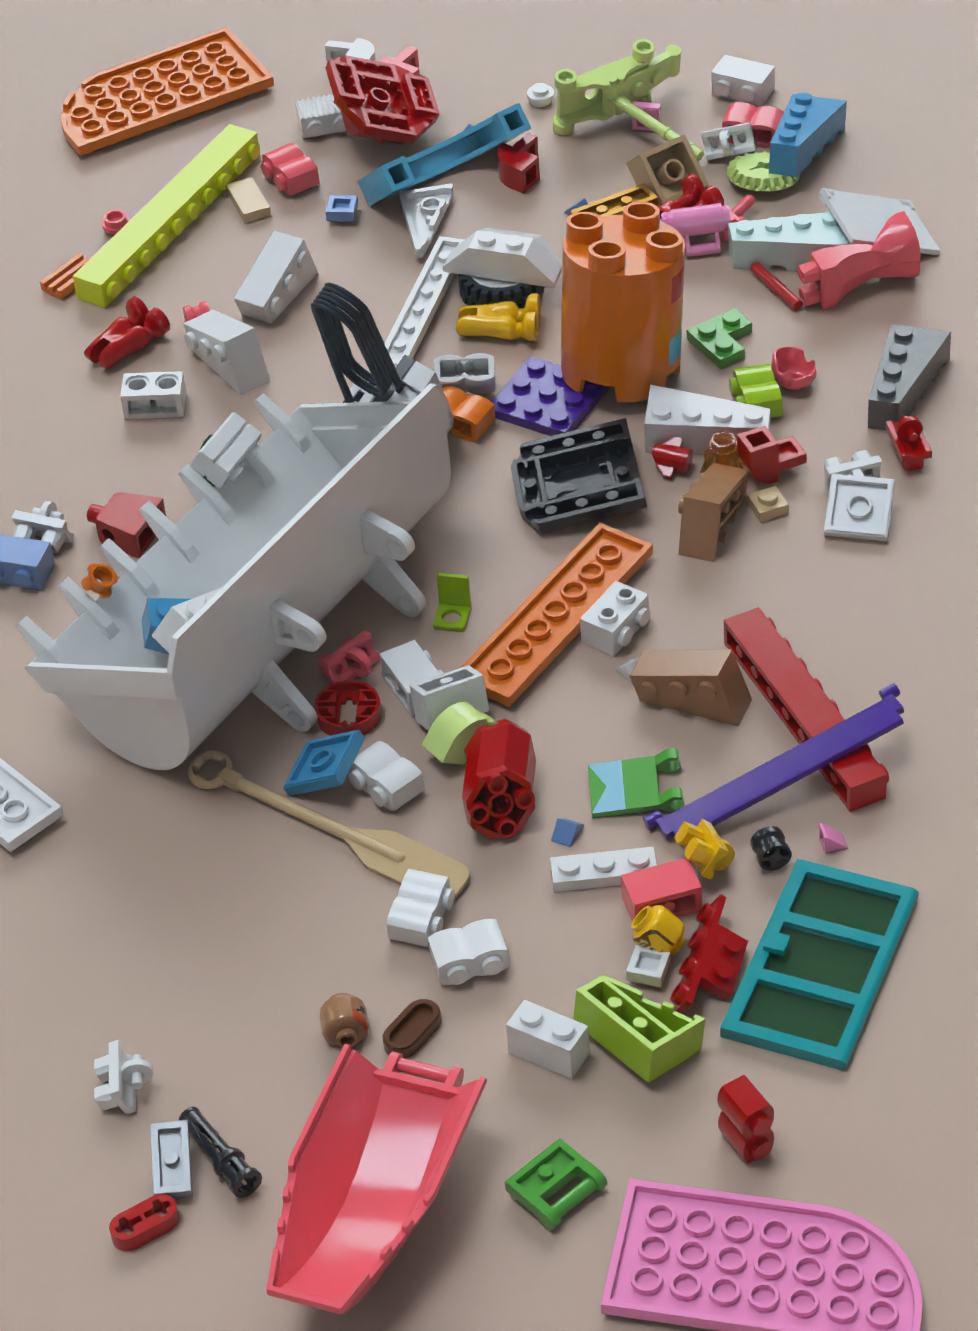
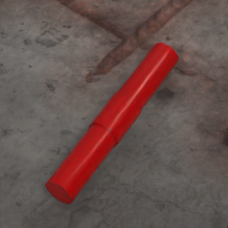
[750,262,803,311]

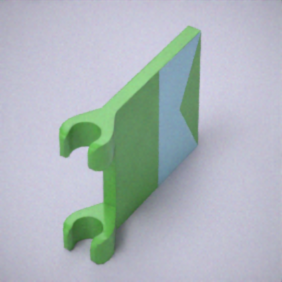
[588,748,685,818]

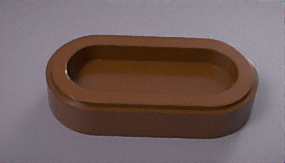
[382,999,441,1058]

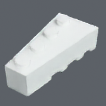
[644,384,770,456]

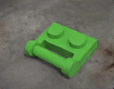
[505,1138,608,1231]

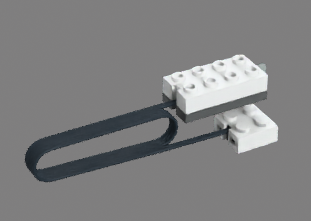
[311,282,454,433]

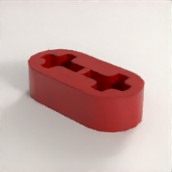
[109,1194,179,1251]

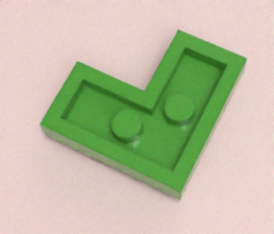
[686,308,752,369]

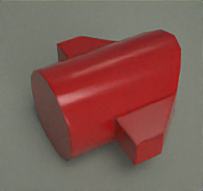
[652,437,693,480]

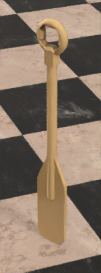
[188,749,470,899]

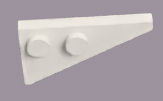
[399,183,454,259]

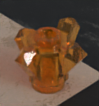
[700,431,745,473]

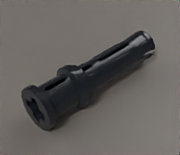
[179,1107,262,1198]

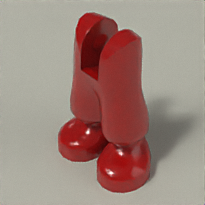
[84,296,170,369]

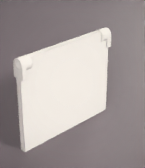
[819,188,941,255]

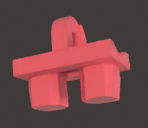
[318,630,380,685]

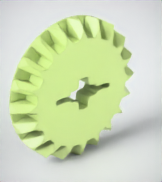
[727,151,800,191]

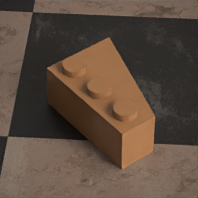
[678,463,749,562]
[629,649,752,726]

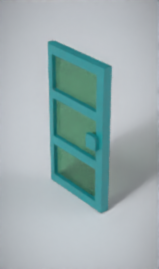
[720,859,919,1070]

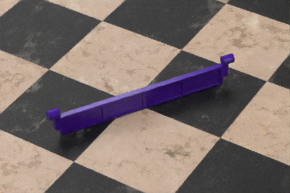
[643,683,904,840]

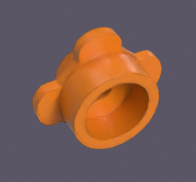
[81,563,118,599]

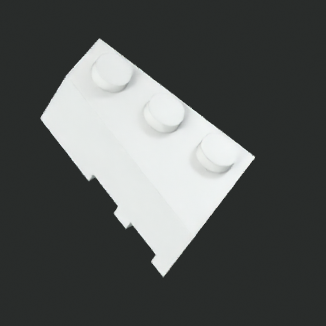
[234,231,318,324]
[183,310,270,395]

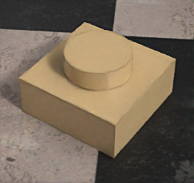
[747,486,789,523]

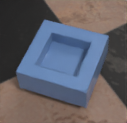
[325,195,358,222]

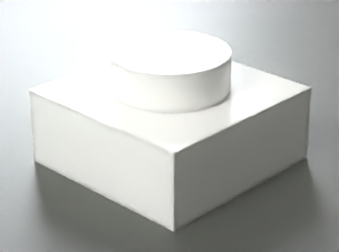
[626,945,671,987]

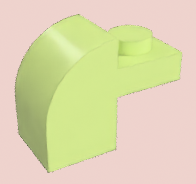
[421,701,494,765]

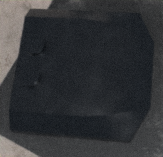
[511,418,647,533]

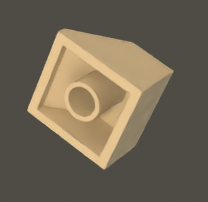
[626,134,709,205]

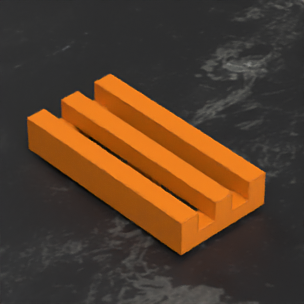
[40,253,91,300]

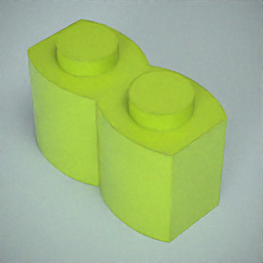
[729,363,783,418]

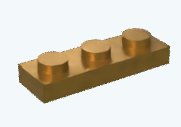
[570,183,659,216]

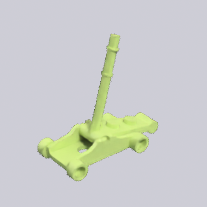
[553,39,704,161]

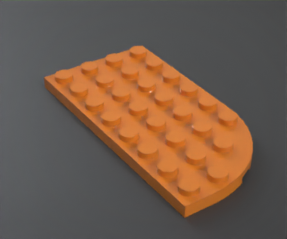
[60,27,274,156]

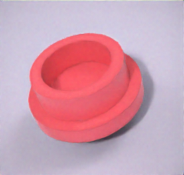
[102,209,130,235]

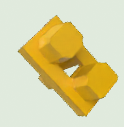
[675,819,735,880]

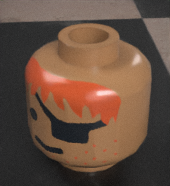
[320,993,369,1047]

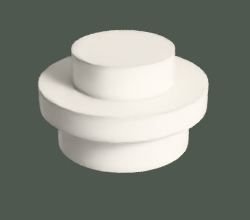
[527,83,554,108]

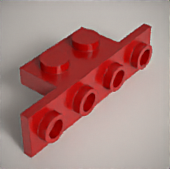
[670,894,748,1014]

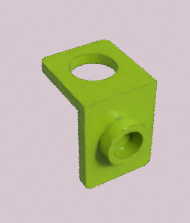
[433,573,472,632]

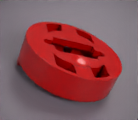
[314,680,381,736]

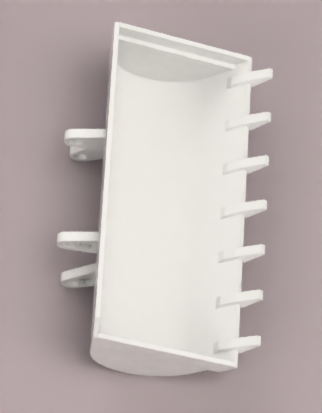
[15,384,451,770]

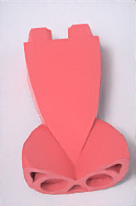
[798,211,920,310]

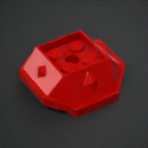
[325,55,440,144]

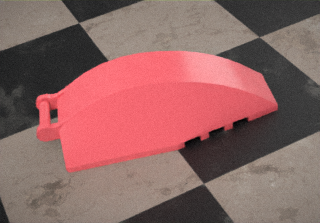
[266,1044,487,1315]

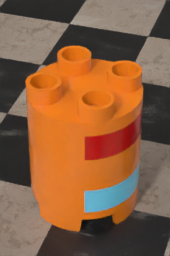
[561,202,685,402]

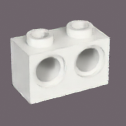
[120,371,187,419]

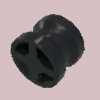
[750,826,792,871]

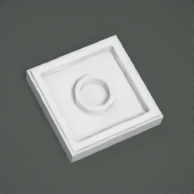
[824,474,895,542]

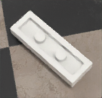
[550,847,657,892]

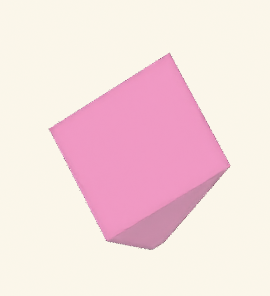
[819,823,848,853]

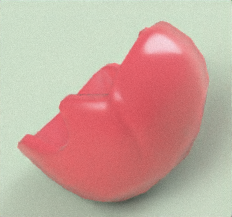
[771,346,817,390]

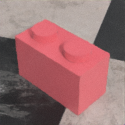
[621,858,702,921]

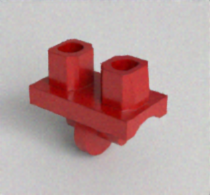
[886,416,932,471]

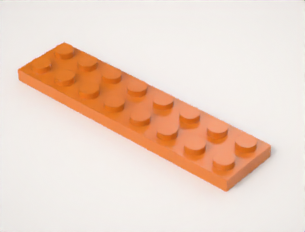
[460,523,653,707]

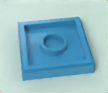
[283,730,365,796]

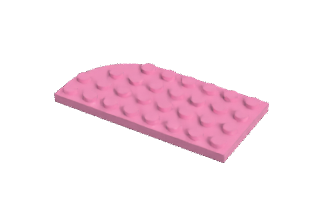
[601,1179,923,1331]

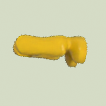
[456,293,541,341]

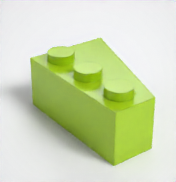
[573,975,706,1083]

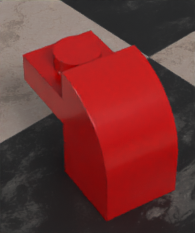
[497,132,540,194]
[737,426,807,483]

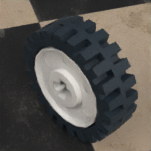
[458,274,544,309]

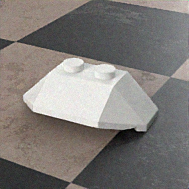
[443,228,562,288]

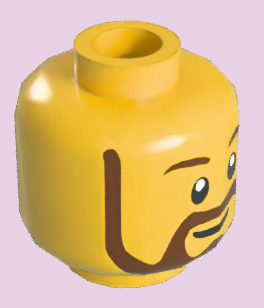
[631,905,685,956]

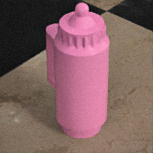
[659,203,731,257]

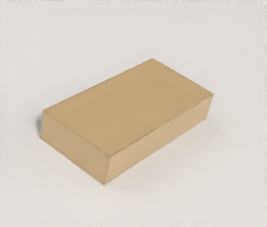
[226,177,271,223]

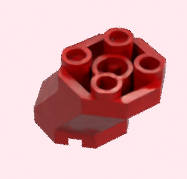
[462,719,536,840]

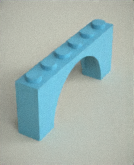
[357,103,531,207]

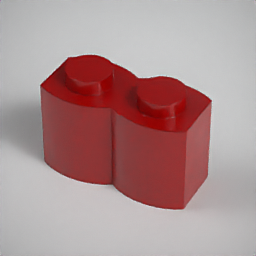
[717,1075,774,1163]

